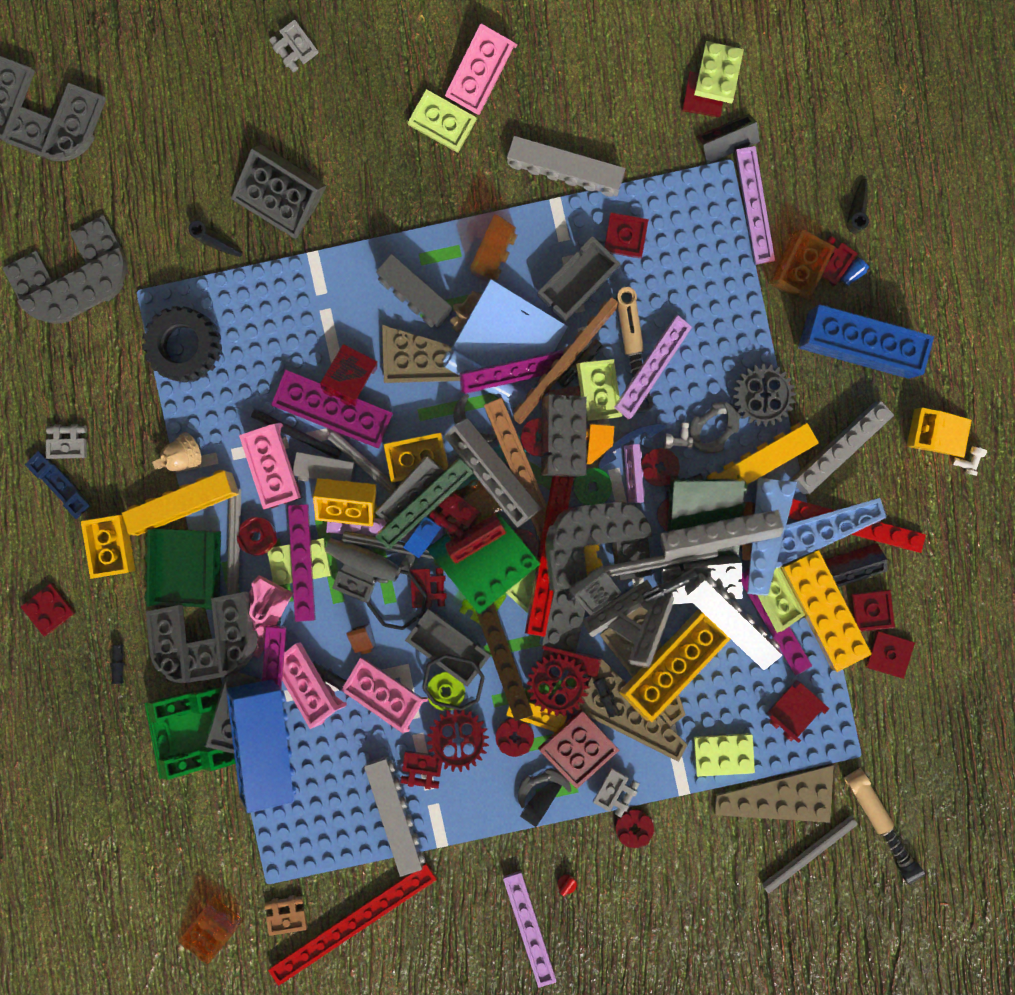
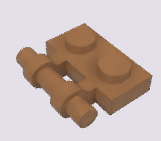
[264,895,308,936]

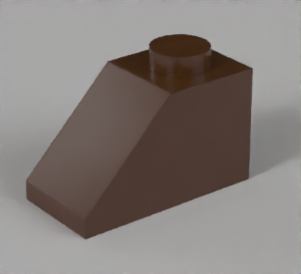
[346,624,376,655]

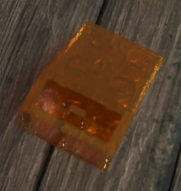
[178,896,243,965]

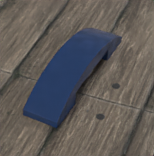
[597,424,666,469]
[25,451,91,519]

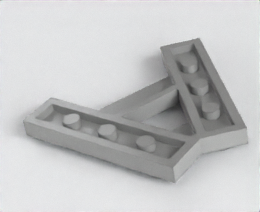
[583,580,675,667]

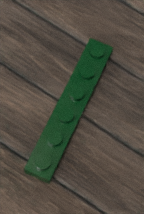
[375,457,474,550]

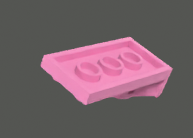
[445,24,517,115]
[239,423,301,510]
[249,575,293,658]
[282,642,347,729]
[341,658,428,733]

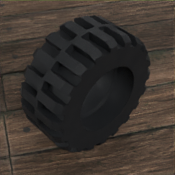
[142,306,222,383]

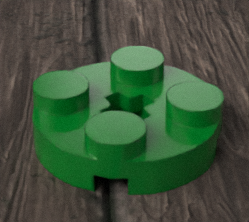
[574,468,612,505]

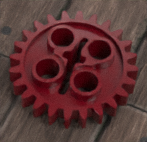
[527,653,590,717]
[426,709,489,772]

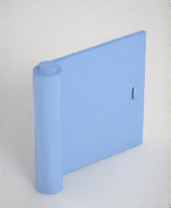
[442,279,568,408]

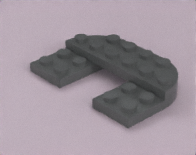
[0,56,106,161]
[2,215,128,324]
[546,502,652,591]
[146,592,258,683]

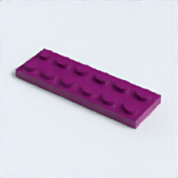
[271,370,393,449]

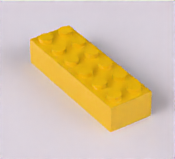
[780,550,872,672]
[619,609,731,722]

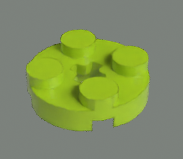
[427,671,466,711]

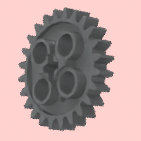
[732,364,796,427]

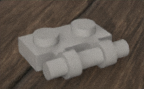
[270,20,319,72]
[46,424,87,459]
[593,767,640,817]

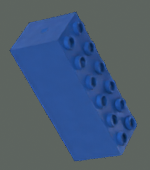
[798,305,934,379]
[226,679,296,813]

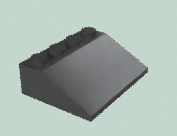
[231,145,327,239]

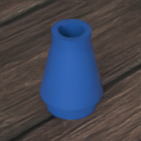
[840,257,870,286]

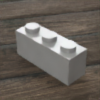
[293,452,356,482]

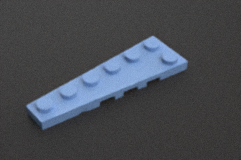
[747,478,797,596]
[775,498,886,569]

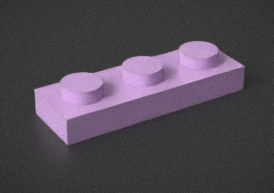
[624,444,645,503]

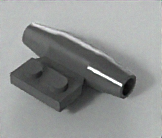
[325,538,401,603]

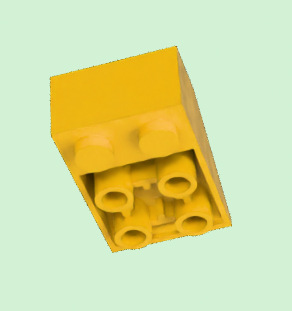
[907,408,972,458]

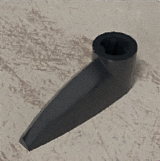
[847,179,869,233]
[188,221,243,257]
[520,782,562,827]

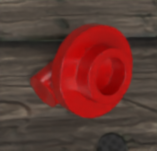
[557,874,577,897]

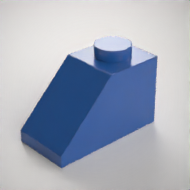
[403,516,441,558]

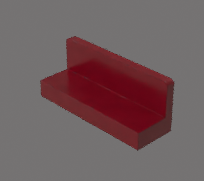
[445,514,506,564]
[541,646,602,677]

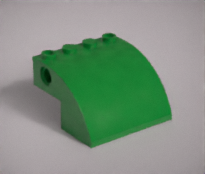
[427,501,540,614]
[144,686,235,780]

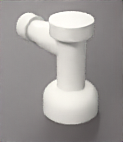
[664,423,693,449]
[953,446,987,476]

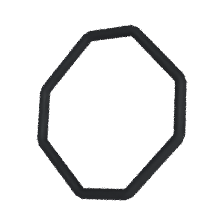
[367,570,427,630]
[422,654,485,710]

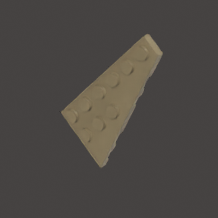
[382,325,460,383]
[599,607,686,727]
[575,659,687,762]
[714,764,834,823]

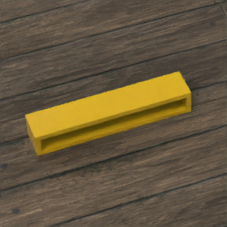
[706,422,819,485]
[122,470,239,536]

